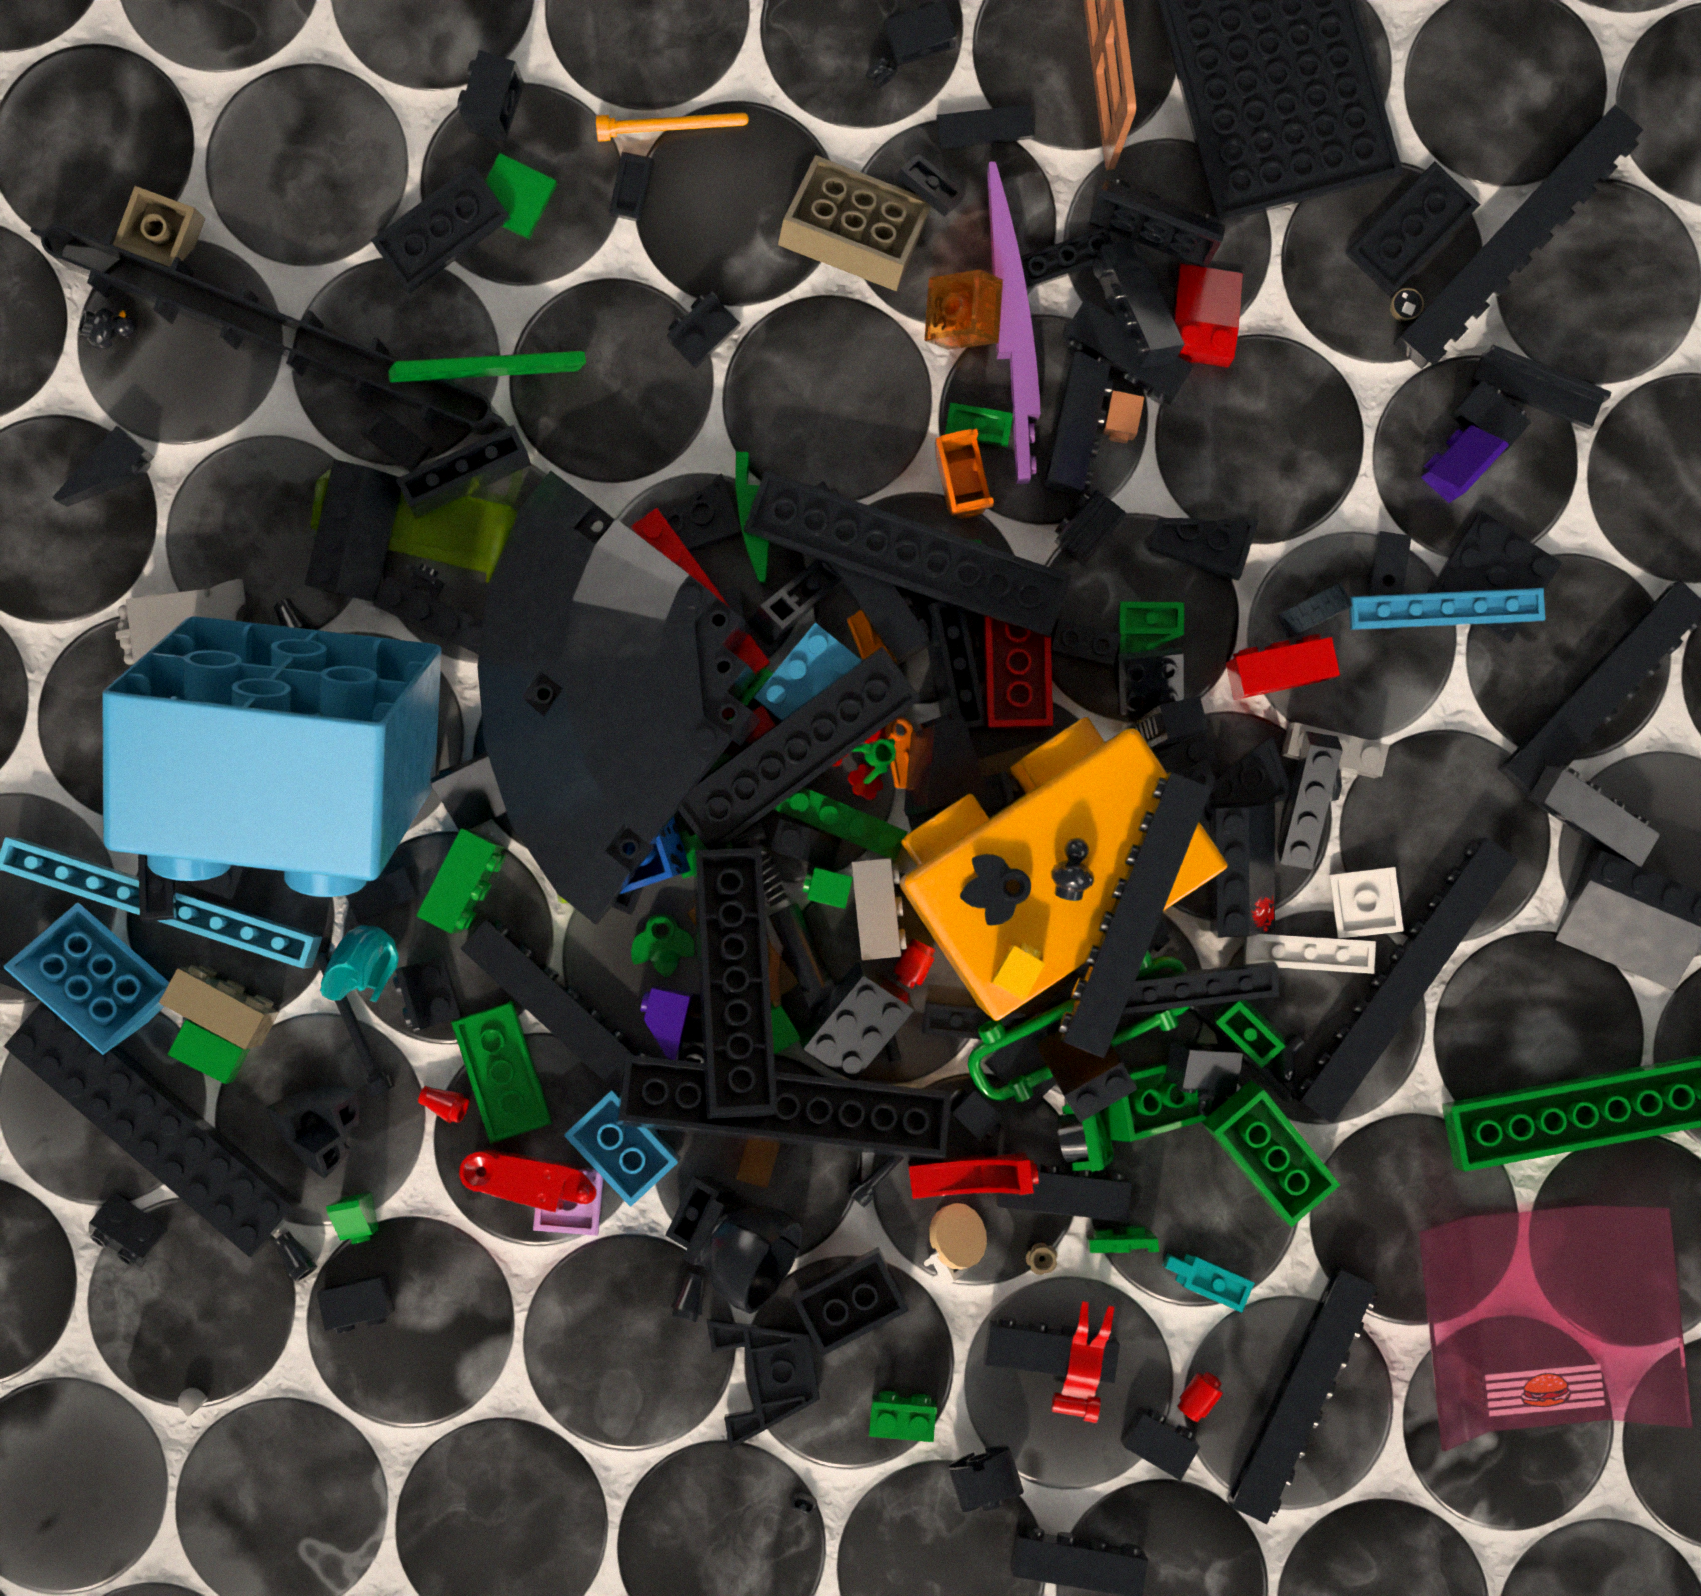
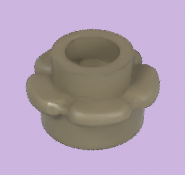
[1026,1243,1058,1275]

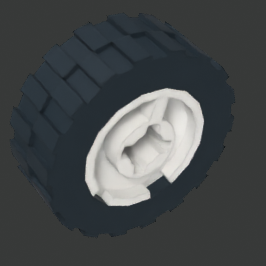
[1277,583,1353,639]

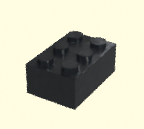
[799,959,915,1081]
[792,1247,909,1356]

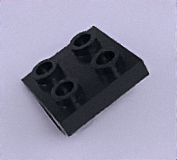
[1115,648,1184,716]

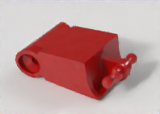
[459,1150,597,1213]

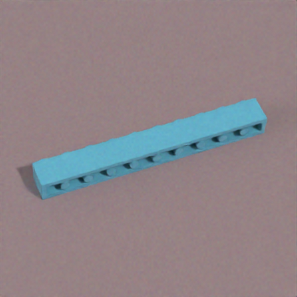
[0,837,322,969]

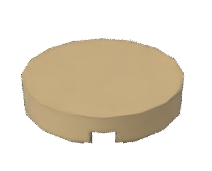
[929,1203,987,1270]

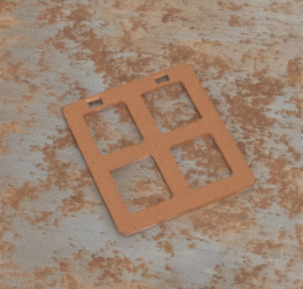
[1084,0,1136,170]

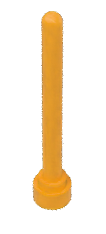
[596,113,749,142]

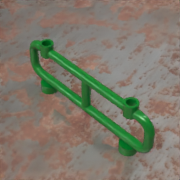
[967,950,1191,1102]

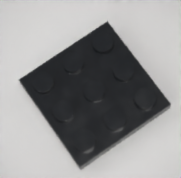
[1427,511,1562,644]

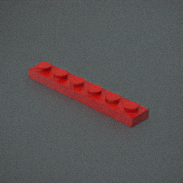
[631,508,770,675]

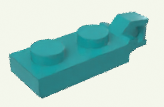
[1162,1253,1255,1313]

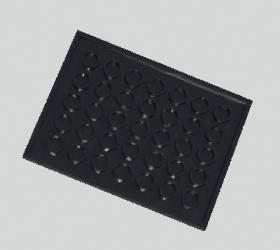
[1156,0,1403,223]

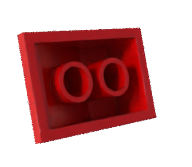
[1173,264,1243,368]

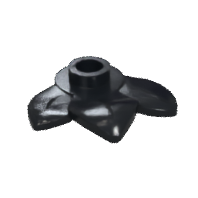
[960,854,1031,926]

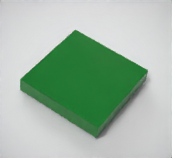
[485,153,557,240]

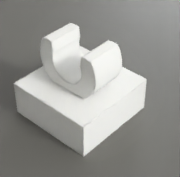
[924,1250,968,1285]

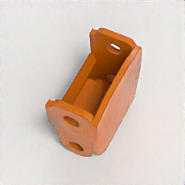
[935,429,994,519]

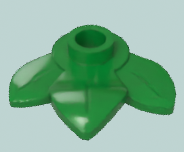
[631,913,695,978]

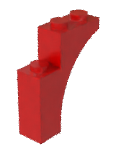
[908,1152,1039,1199]

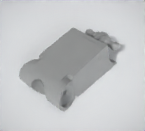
[115,579,246,665]

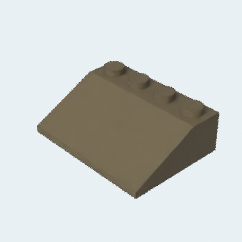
[778,155,931,291]

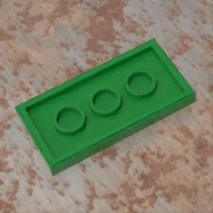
[451,1001,553,1144]

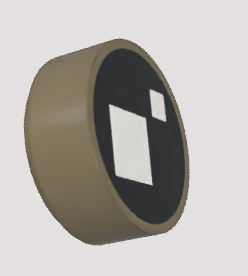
[1390,288,1424,322]

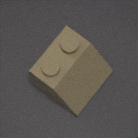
[113,186,206,268]

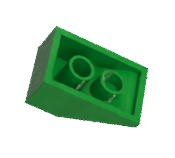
[1103,1061,1207,1142]

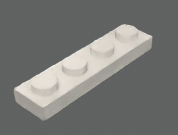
[1243,934,1376,974]

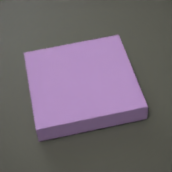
[533,1168,603,1236]

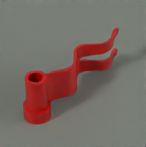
[1051,1301,1115,1423]

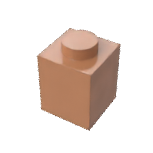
[1102,390,1144,443]

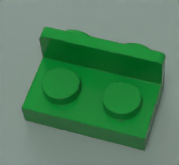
[869,1391,937,1442]

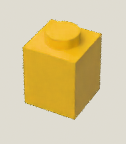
[990,943,1046,1001]

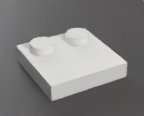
[1329,867,1403,939]

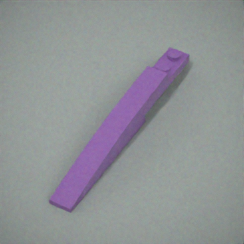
[987,162,1041,484]

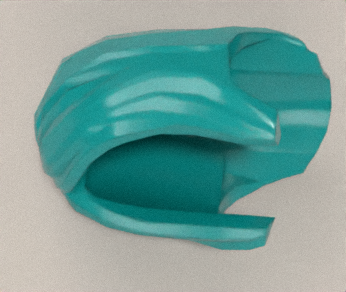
[320,925,399,1002]

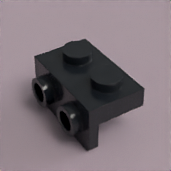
[89,1192,167,1268]

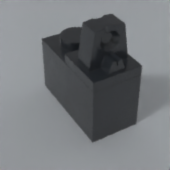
[1165,1041,1244,1117]

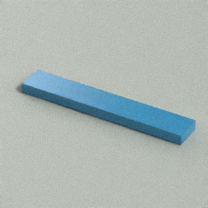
[1349,588,1545,630]

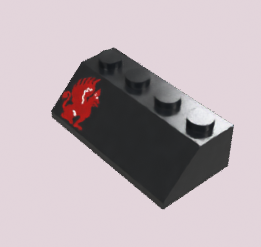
[1209,802,1275,938]

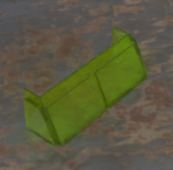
[311,467,517,583]

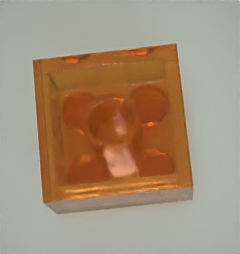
[924,270,1003,350]

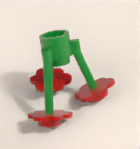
[832,727,897,800]

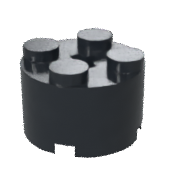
[949,1445,1024,1512]

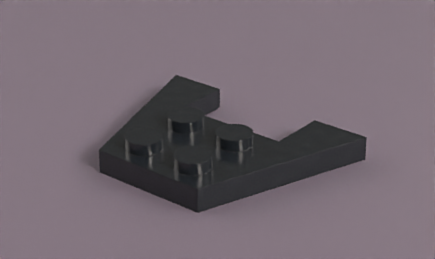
[707,1319,820,1449]

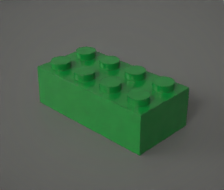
[1201,1080,1340,1228]

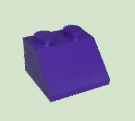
[1421,425,1509,503]
[640,986,694,1060]

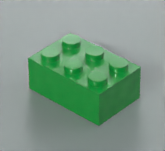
[416,828,506,934]

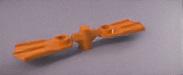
[847,610,914,788]

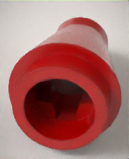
[418,1085,469,1123]

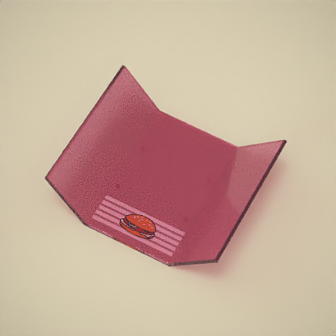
[1419,1205,1693,1451]

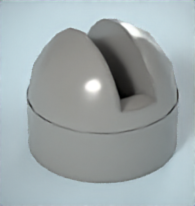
[178,1388,208,1417]

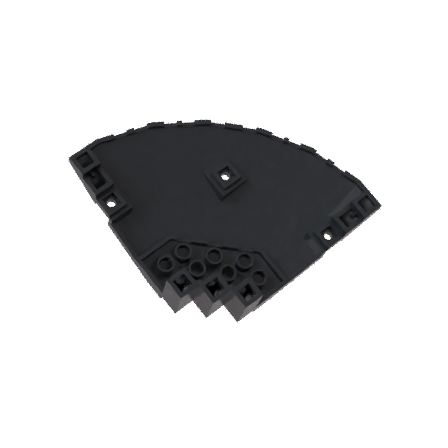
[477,470,761,925]

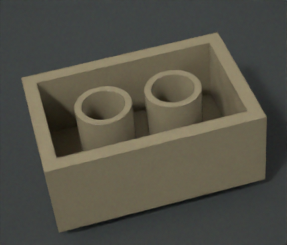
[159,964,280,1050]

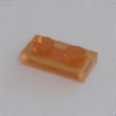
[737,1139,780,1188]

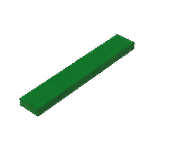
[388,351,586,382]

